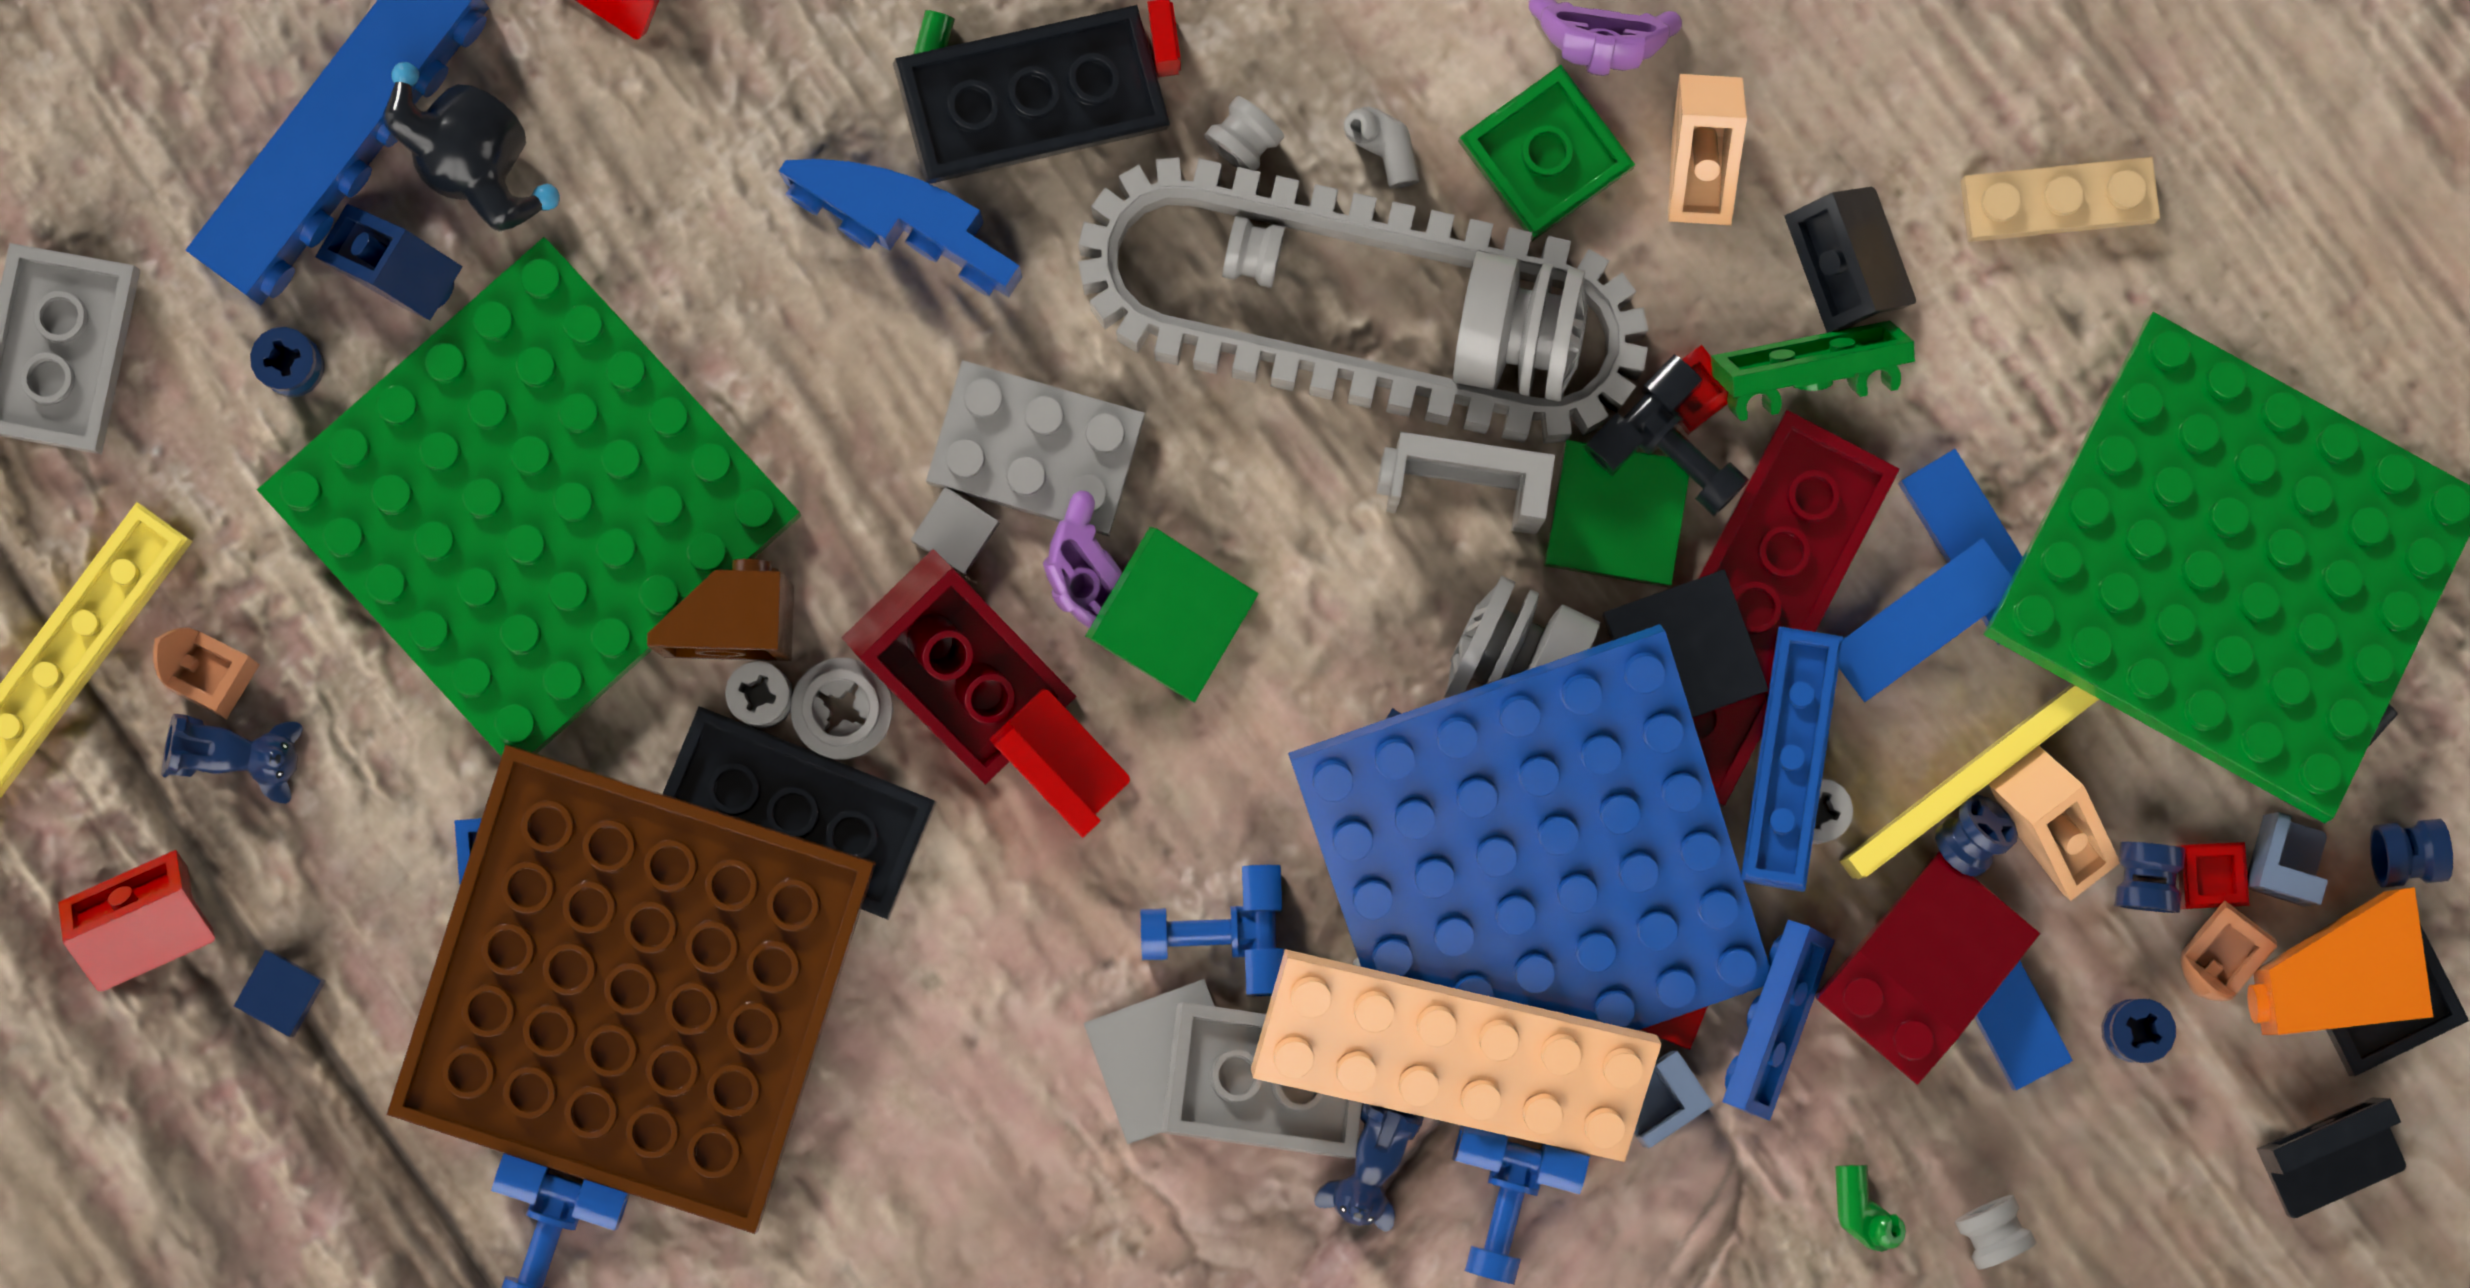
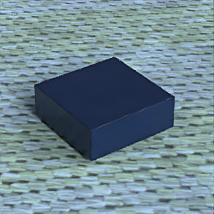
[234,949,326,1037]

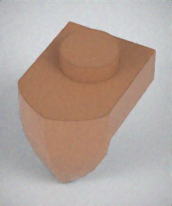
[153,627,260,720]
[2180,900,2278,1002]

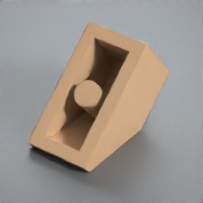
[1668,74,1747,225]
[1988,746,2120,901]

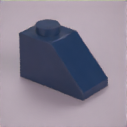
[315,203,463,321]

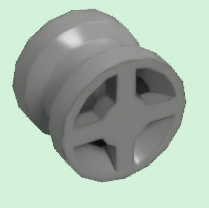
[1204,96,1284,171]
[1222,215,1285,288]
[725,661,793,729]
[1812,779,1854,845]
[1955,1195,2037,1270]

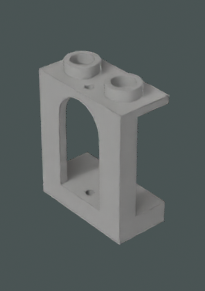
[1376,432,1555,534]

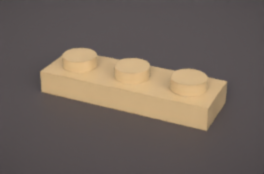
[1960,157,2160,242]

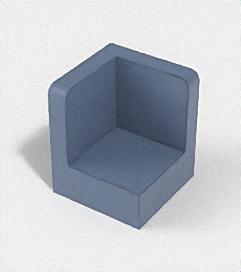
[2247,812,2328,907]
[1634,1050,1714,1148]

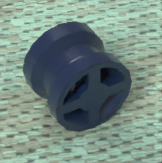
[250,327,325,397]
[1935,795,2018,877]
[2101,999,2176,1063]

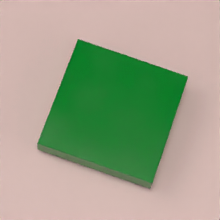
[1458,65,1635,242]
[1544,440,1689,588]
[1085,527,1259,703]

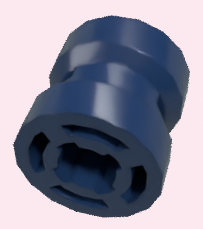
[2370,818,2453,888]
[2114,842,2186,913]

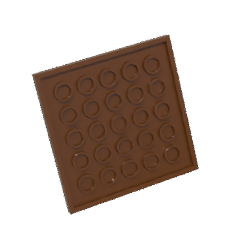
[386,745,876,1234]

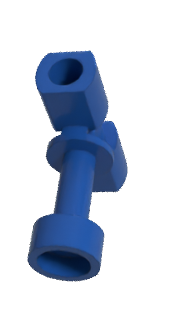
[1140,865,1284,997]
[1452,1125,1590,1285]
[491,1153,630,1288]

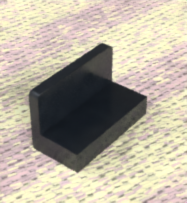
[1784,186,1916,333]
[2257,1097,2406,1218]

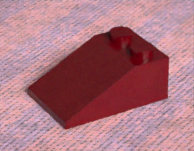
[841,549,1077,785]
[1815,851,2041,1086]

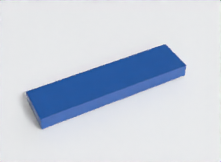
[1741,626,1843,892]

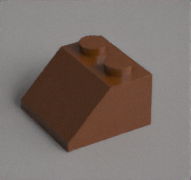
[647,559,794,661]

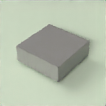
[911,487,1000,576]

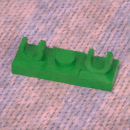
[1711,320,1915,421]

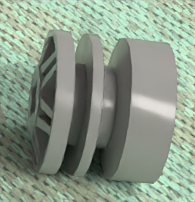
[1453,251,1588,402]
[1444,575,1600,698]

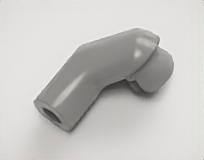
[1344,107,1420,189]

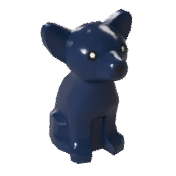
[161,714,303,804]
[1314,1103,1424,1232]

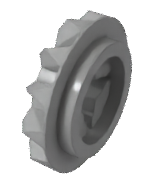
[790,658,894,761]

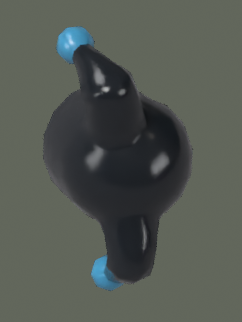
[383,62,560,232]

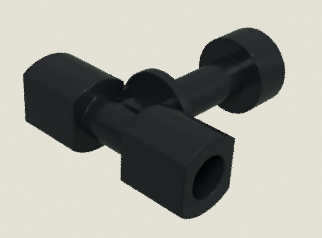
[1584,354,1749,517]

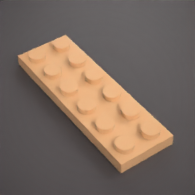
[1251,949,1662,1162]

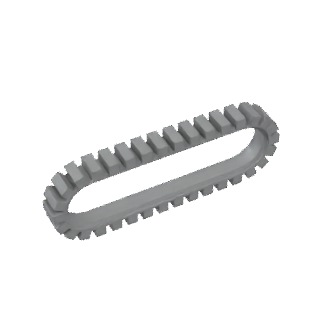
[1078,157,1648,444]

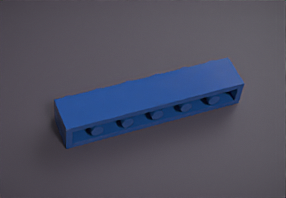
[185,0,489,306]

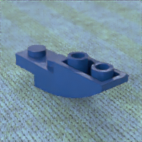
[778,159,1022,298]

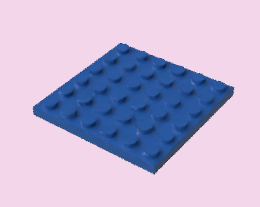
[1288,624,1770,1030]

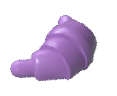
[1529,0,1682,76]
[1043,490,1122,628]

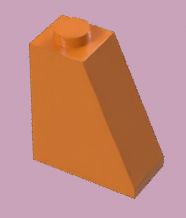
[2247,887,2433,1035]

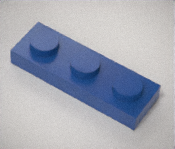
[1722,920,1835,1121]

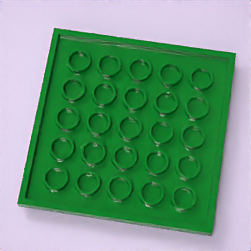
[256,237,801,757]
[1983,312,2470,824]

